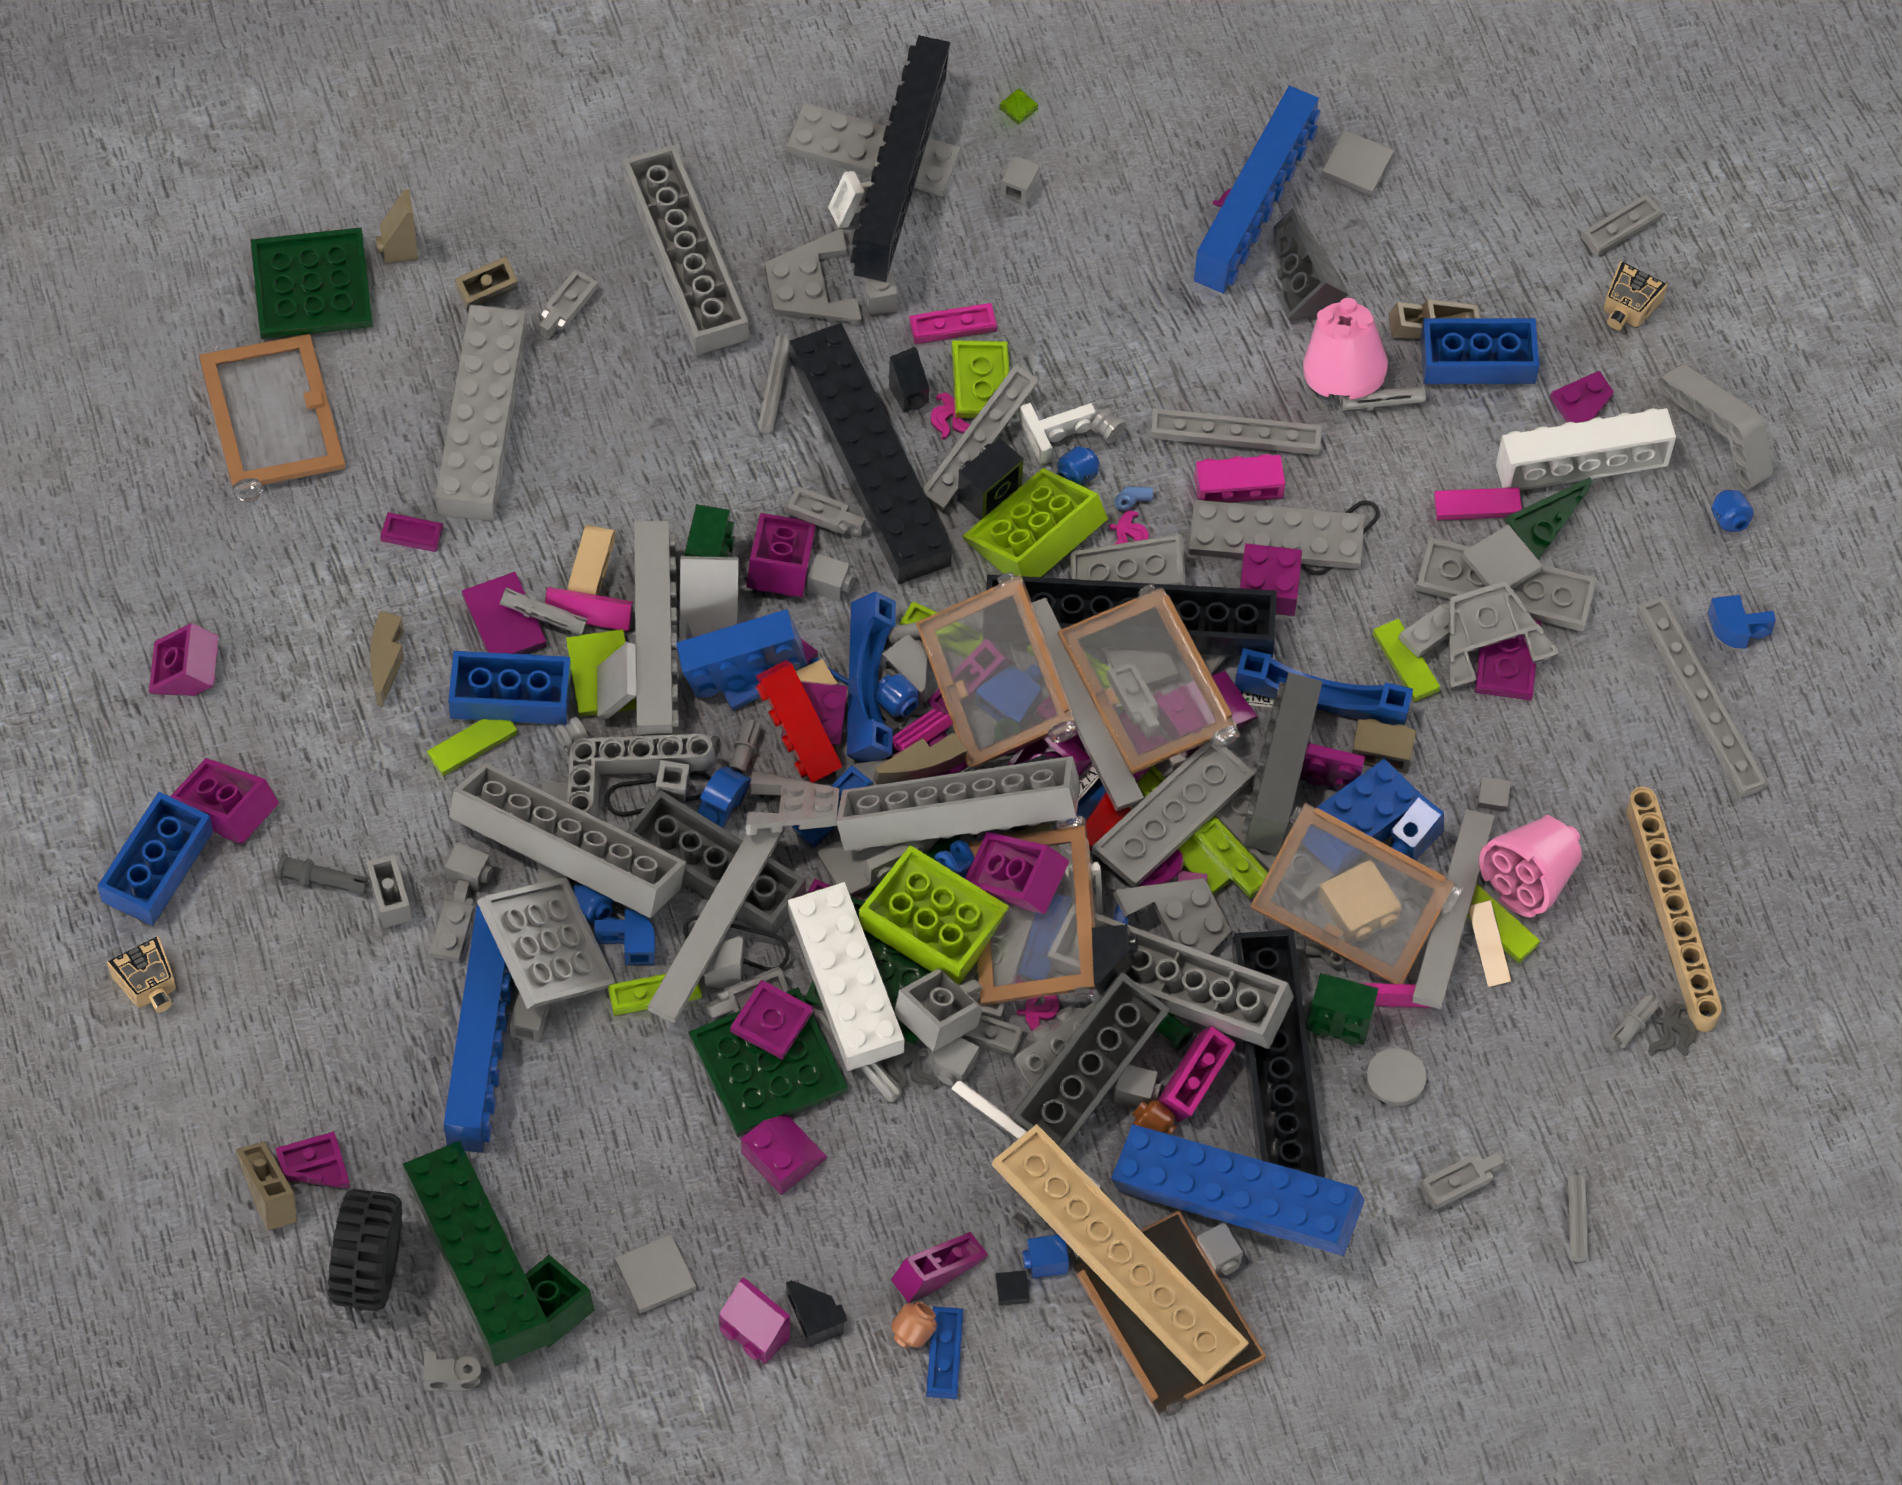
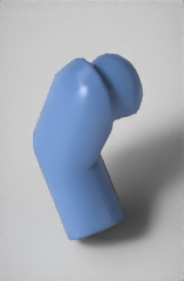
[1114,486,1153,511]

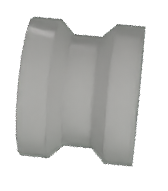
[1091,408,1126,444]
[554,716,588,753]

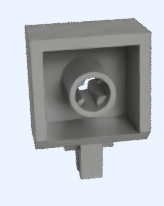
[894,968,983,1052]

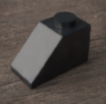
[889,347,929,413]
[1092,924,1138,995]
[786,1280,847,1347]

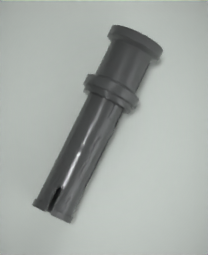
[276,853,369,895]

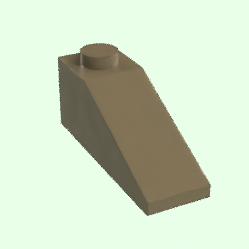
[376,189,418,263]
[236,1141,297,1230]

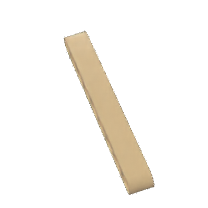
[1626,787,1722,1032]

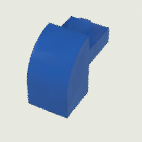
[1708,595,1776,649]
[697,766,752,829]
[595,909,655,965]

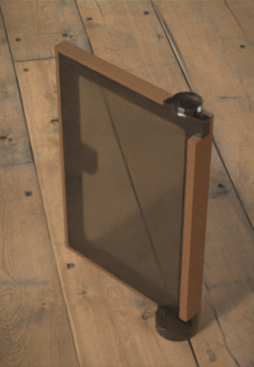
[1068,1211,1266,1416]

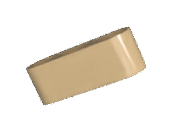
[567,524,615,595]

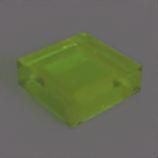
[999,88,1038,125]

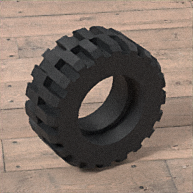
[328,1188,402,1311]

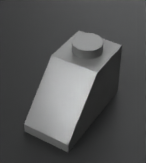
[882,634,927,705]
[702,937,744,989]
[925,1037,979,1086]

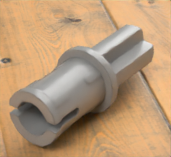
[729,719,761,775]
[1610,995,1659,1048]

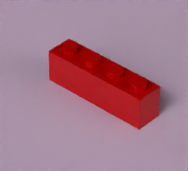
[755,660,843,783]

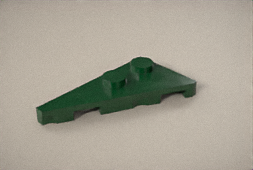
[1504,477,1593,560]

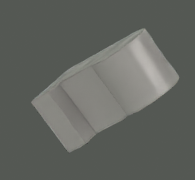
[423,1351,482,1391]

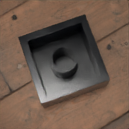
[957,437,1024,520]

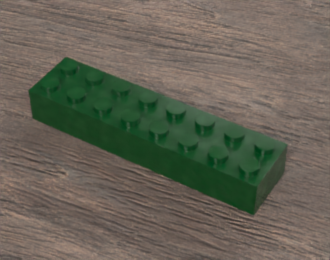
[403,1141,553,1367]

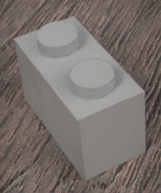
[366,854,412,928]

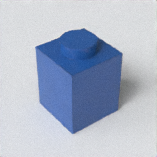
[1022,1234,1069,1279]

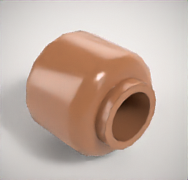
[891,1301,937,1349]

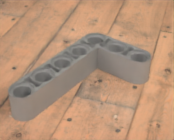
[1658,364,1773,490]
[567,734,717,818]

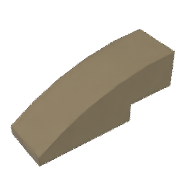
[1388,299,1480,339]
[370,611,404,707]
[873,732,967,784]

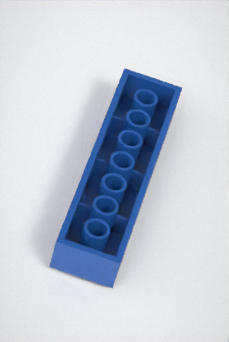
[1194,85,1321,294]
[444,905,512,1153]
[1111,1124,1365,1256]

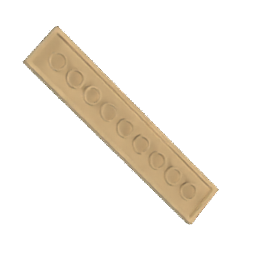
[991,1124,1249,1385]

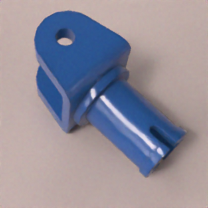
[934,840,975,879]

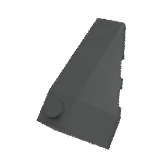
[1274,208,1349,321]

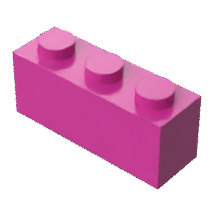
[1194,454,1285,503]
[1158,1026,1236,1122]

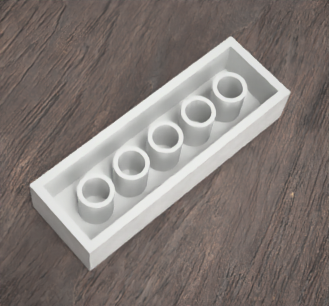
[1496,408,1676,491]
[788,882,904,1071]

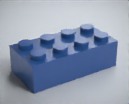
[1420,318,1539,384]
[676,609,808,699]
[448,651,571,725]
[1301,759,1421,876]
[98,791,214,926]

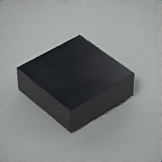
[995,1270,1030,1305]

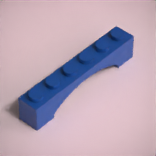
[847,591,896,763]
[1235,648,1413,725]

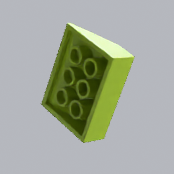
[963,468,1108,577]
[859,845,1009,985]

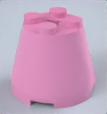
[1303,298,1388,400]
[1479,815,1582,917]

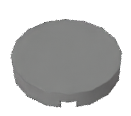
[1366,1048,1427,1107]

